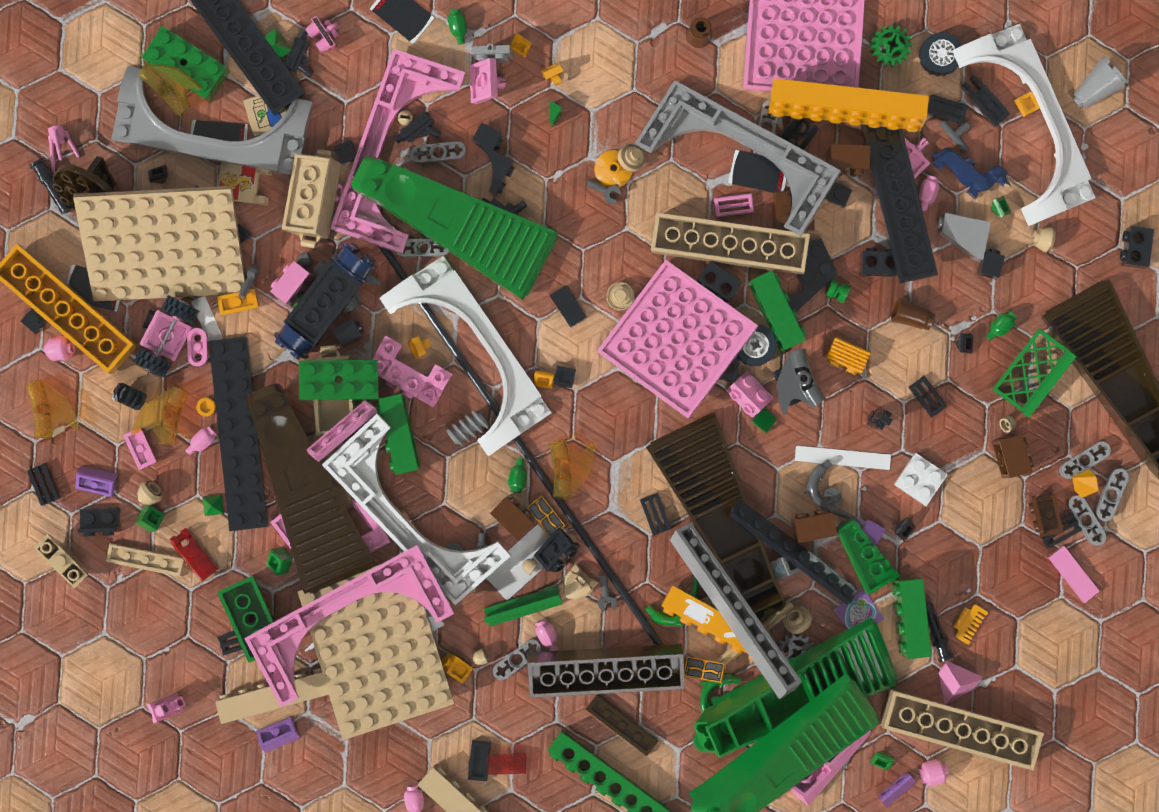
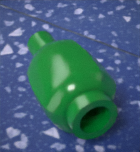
[448,9,467,45]
[985,311,1017,341]
[508,458,527,493]

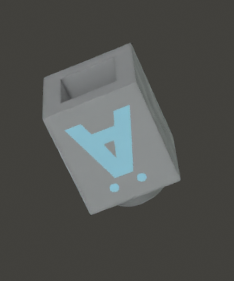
[770,557,801,581]

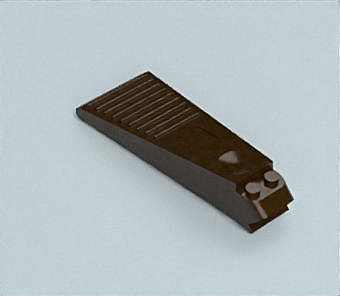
[1041,279,1159,479]
[246,383,376,594]
[646,414,786,621]

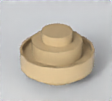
[618,143,646,172]
[606,282,634,311]
[783,606,812,634]

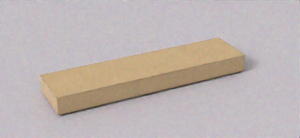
[106,543,185,577]

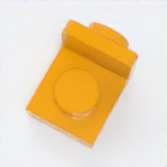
[441,652,473,684]

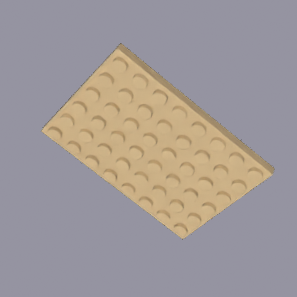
[73,186,246,302]
[298,565,455,740]

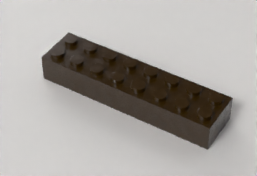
[527,644,685,698]

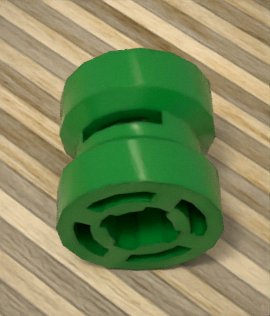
[825,279,851,303]

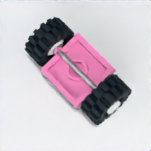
[133,295,199,377]

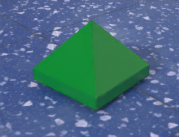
[992,196,1011,217]
[202,495,224,516]
[870,751,895,770]

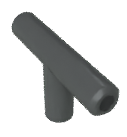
[940,120,971,153]

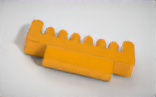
[953,604,988,645]

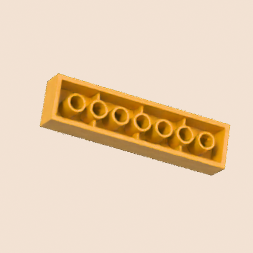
[768,78,929,132]
[0,244,138,374]

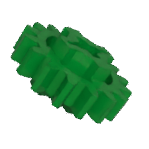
[870,24,913,67]

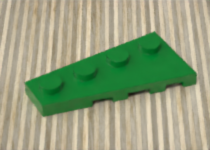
[836,519,900,595]

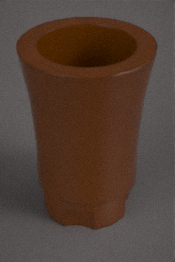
[686,17,712,48]
[891,297,935,331]

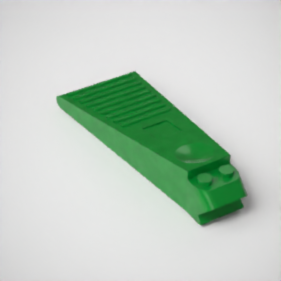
[352,156,558,301]
[694,618,898,758]
[689,675,879,812]

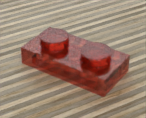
[487,753,526,775]

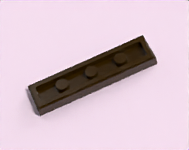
[586,694,658,756]

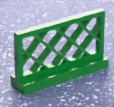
[992,328,1078,418]
[484,586,563,627]

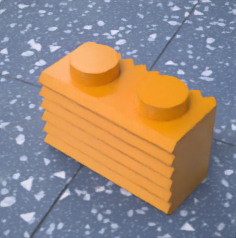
[825,337,871,376]

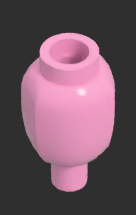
[919,175,939,211]
[185,426,217,456]
[535,618,559,651]
[404,784,424,812]

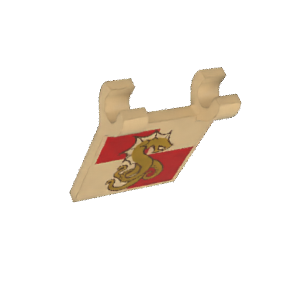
[218,162,272,206]

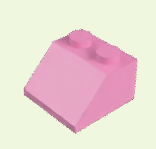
[270,261,314,307]

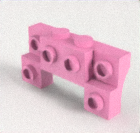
[373,336,453,408]

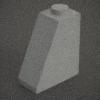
[937,213,991,262]

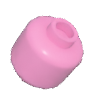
[44,336,75,361]
[919,759,949,787]

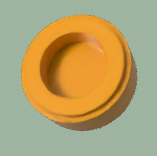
[196,397,216,417]

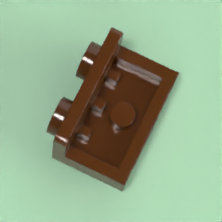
[1029,495,1064,537]

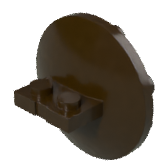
[52,156,116,211]

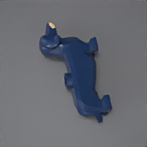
[932,147,1011,199]

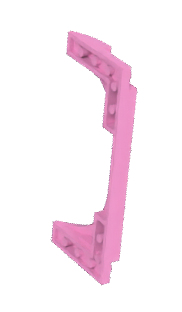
[330,49,466,253]
[244,545,454,707]

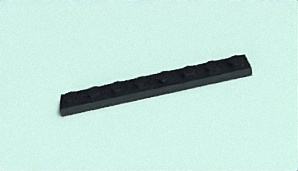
[729,499,857,605]

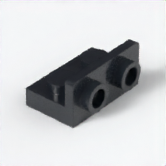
[778,117,819,150]
[78,508,120,536]
[534,528,581,572]

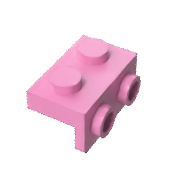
[726,370,774,418]

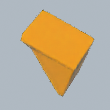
[1072,469,1099,498]

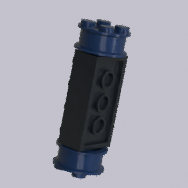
[274,242,377,360]

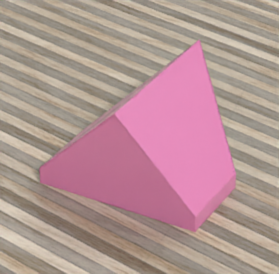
[938,661,982,704]

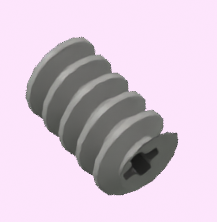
[446,410,490,447]

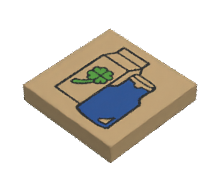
[243,96,286,137]

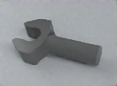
[587,179,622,204]
[238,264,260,299]
[597,575,617,612]

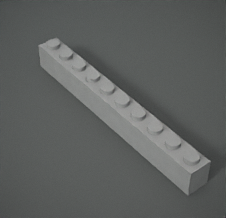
[670,522,802,699]

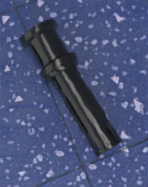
[29,158,72,215]
[926,603,955,662]

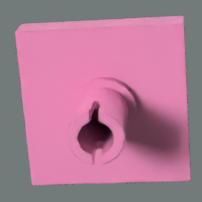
[469,58,506,104]

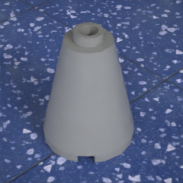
[1073,56,1129,108]

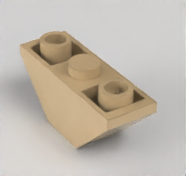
[33,534,89,589]

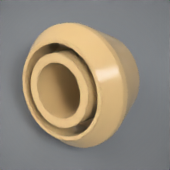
[1032,227,1056,252]
[137,480,163,505]

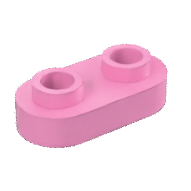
[187,328,208,367]
[351,499,380,531]

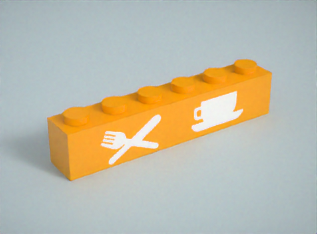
[661,586,753,661]

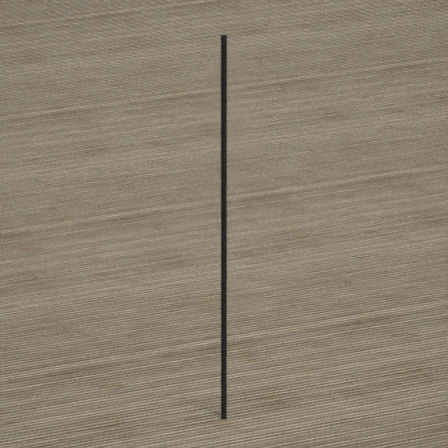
[378,246,664,645]

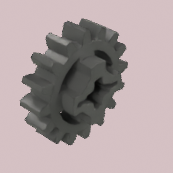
[777,633,814,661]

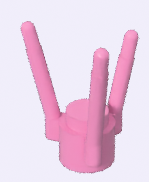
[48,125,80,173]

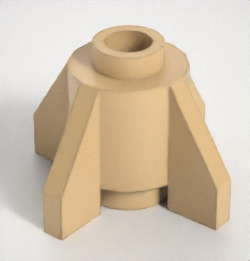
[563,564,598,600]

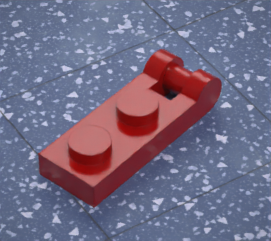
[169,528,218,582]

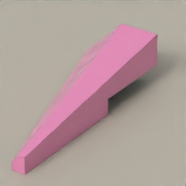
[790,730,872,806]

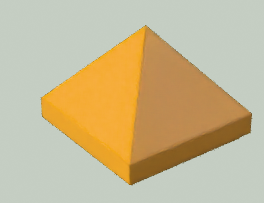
[510,33,532,58]
[533,371,554,389]

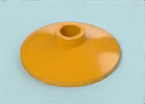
[594,150,632,187]

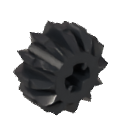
[112,383,147,410]

